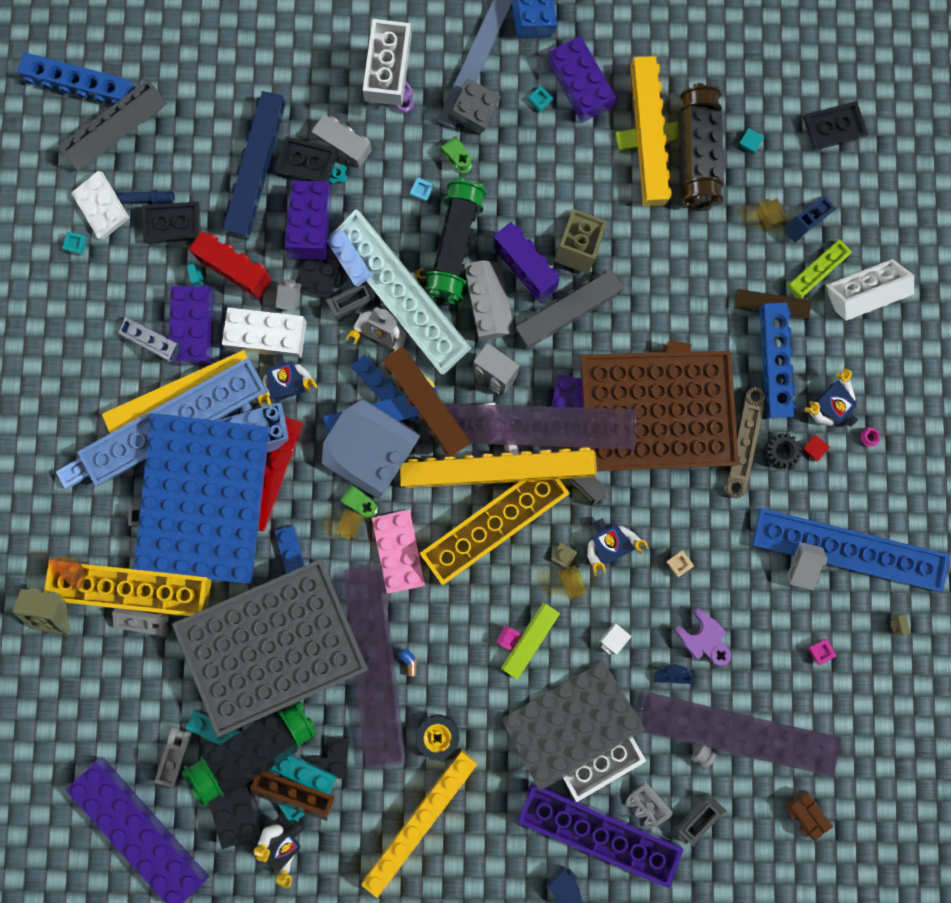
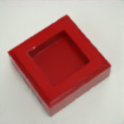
[802,435,830,462]

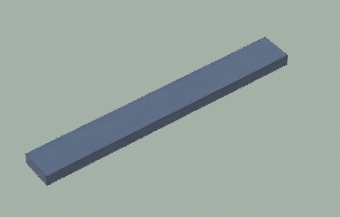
[437,0,512,130]

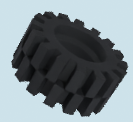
[764,433,802,469]

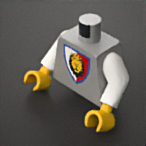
[346,307,406,355]

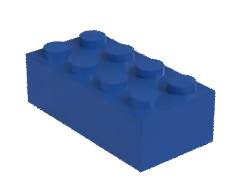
[511,0,557,38]

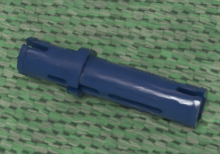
[116,190,175,204]

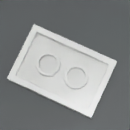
[72,171,130,240]

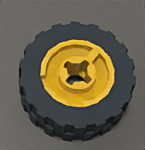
[416,714,460,761]

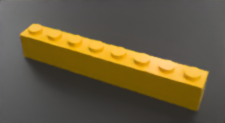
[630,56,671,206]
[102,350,249,434]
[361,749,477,898]

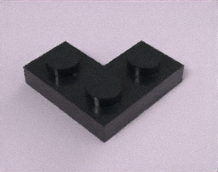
[307,737,349,779]

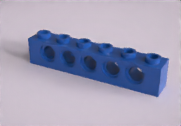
[17,52,136,105]
[759,303,796,419]

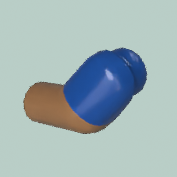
[397,649,417,676]

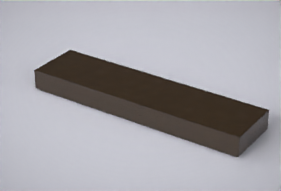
[734,289,812,320]

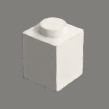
[599,623,632,655]

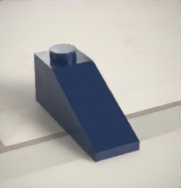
[783,196,836,243]
[545,866,583,903]

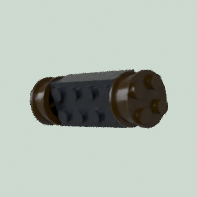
[678,83,724,211]

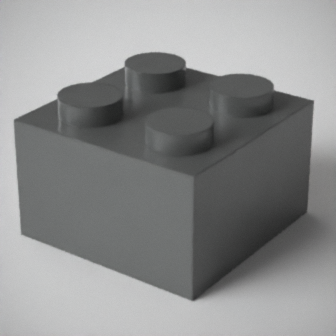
[448,78,501,135]

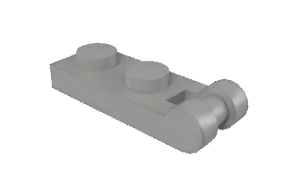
[112,608,169,636]
[155,727,193,788]

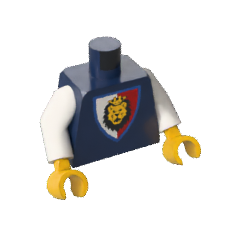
[258,354,317,406]
[805,368,858,427]
[587,518,649,576]

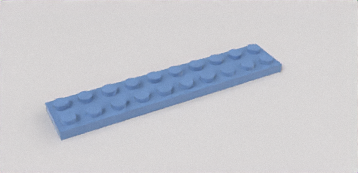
[77,358,268,486]

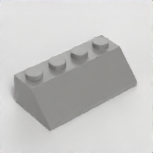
[464,260,515,342]

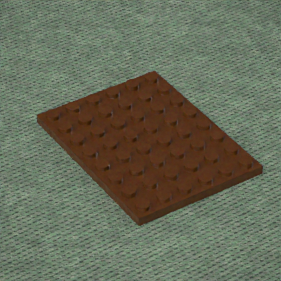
[580,351,739,472]

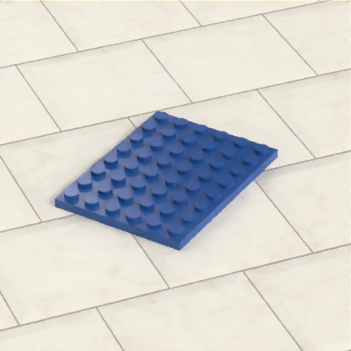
[134,413,270,584]

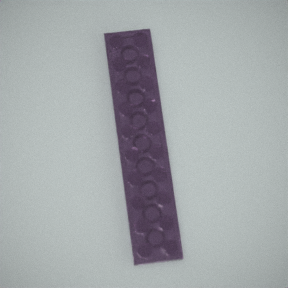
[444,403,637,450]
[343,565,406,769]
[641,691,841,777]

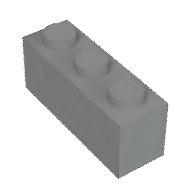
[312,114,372,168]

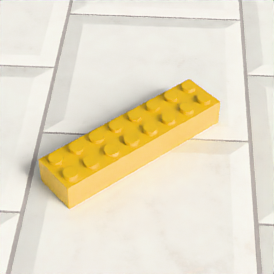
[420,479,570,585]
[44,560,212,616]

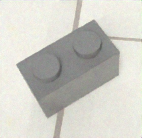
[788,542,827,590]

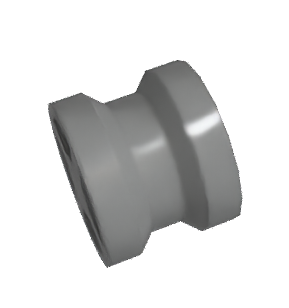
[691,744,716,770]

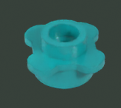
[329,165,348,184]

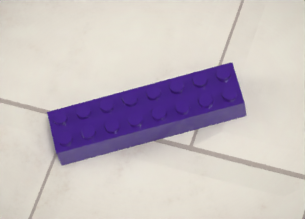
[66,758,210,903]
[517,781,684,888]

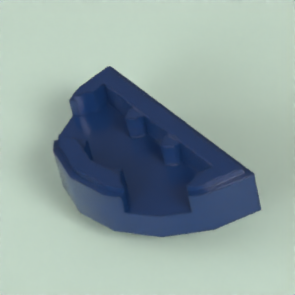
[653,664,693,684]

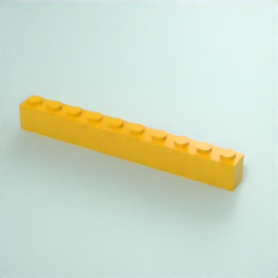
[400,448,597,488]

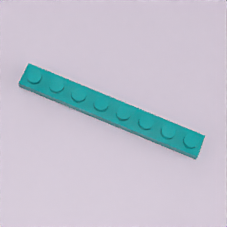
[185,709,337,795]

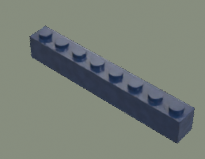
[222,91,286,241]

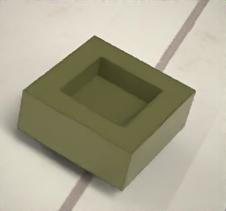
[551,542,577,569]
[890,614,910,635]

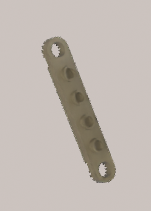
[726,387,765,499]

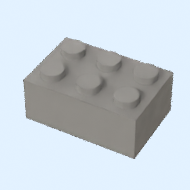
[473,343,520,395]

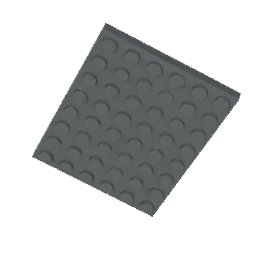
[172,559,368,737]

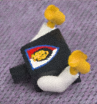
[252,820,304,888]

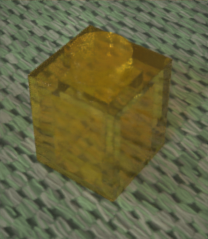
[755,198,787,231]
[336,509,365,540]
[557,566,587,599]

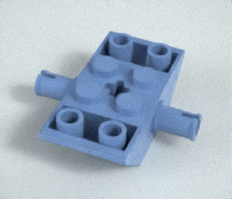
[217,402,289,452]

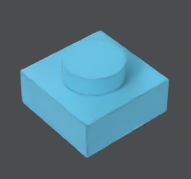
[410,177,434,203]

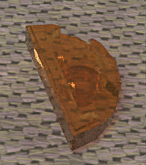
[49,556,85,591]

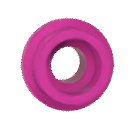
[860,428,880,447]

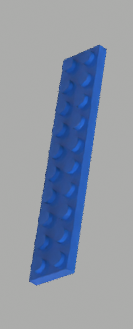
[752,508,950,592]

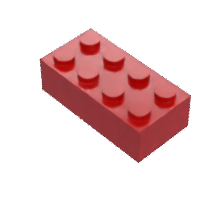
[189,231,272,300]

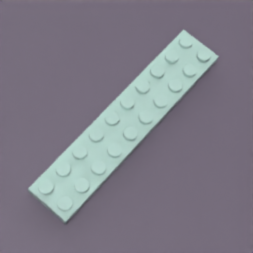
[330,209,471,375]

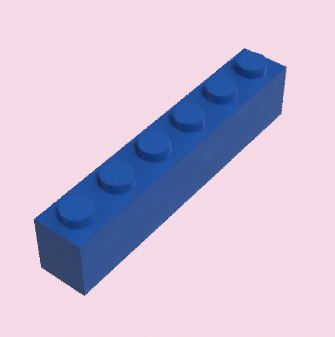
[324,387,439,434]

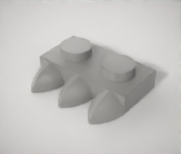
[626,782,673,828]

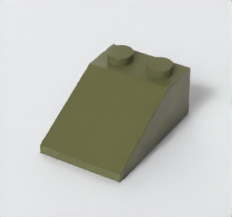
[554,209,607,274]
[13,588,70,636]

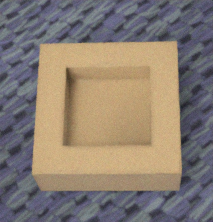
[666,550,694,577]

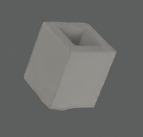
[276,279,301,311]

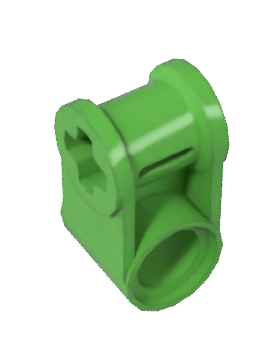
[440,136,472,174]
[340,485,378,518]

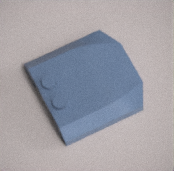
[322,399,420,499]

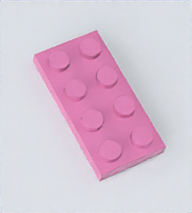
[372,510,425,594]

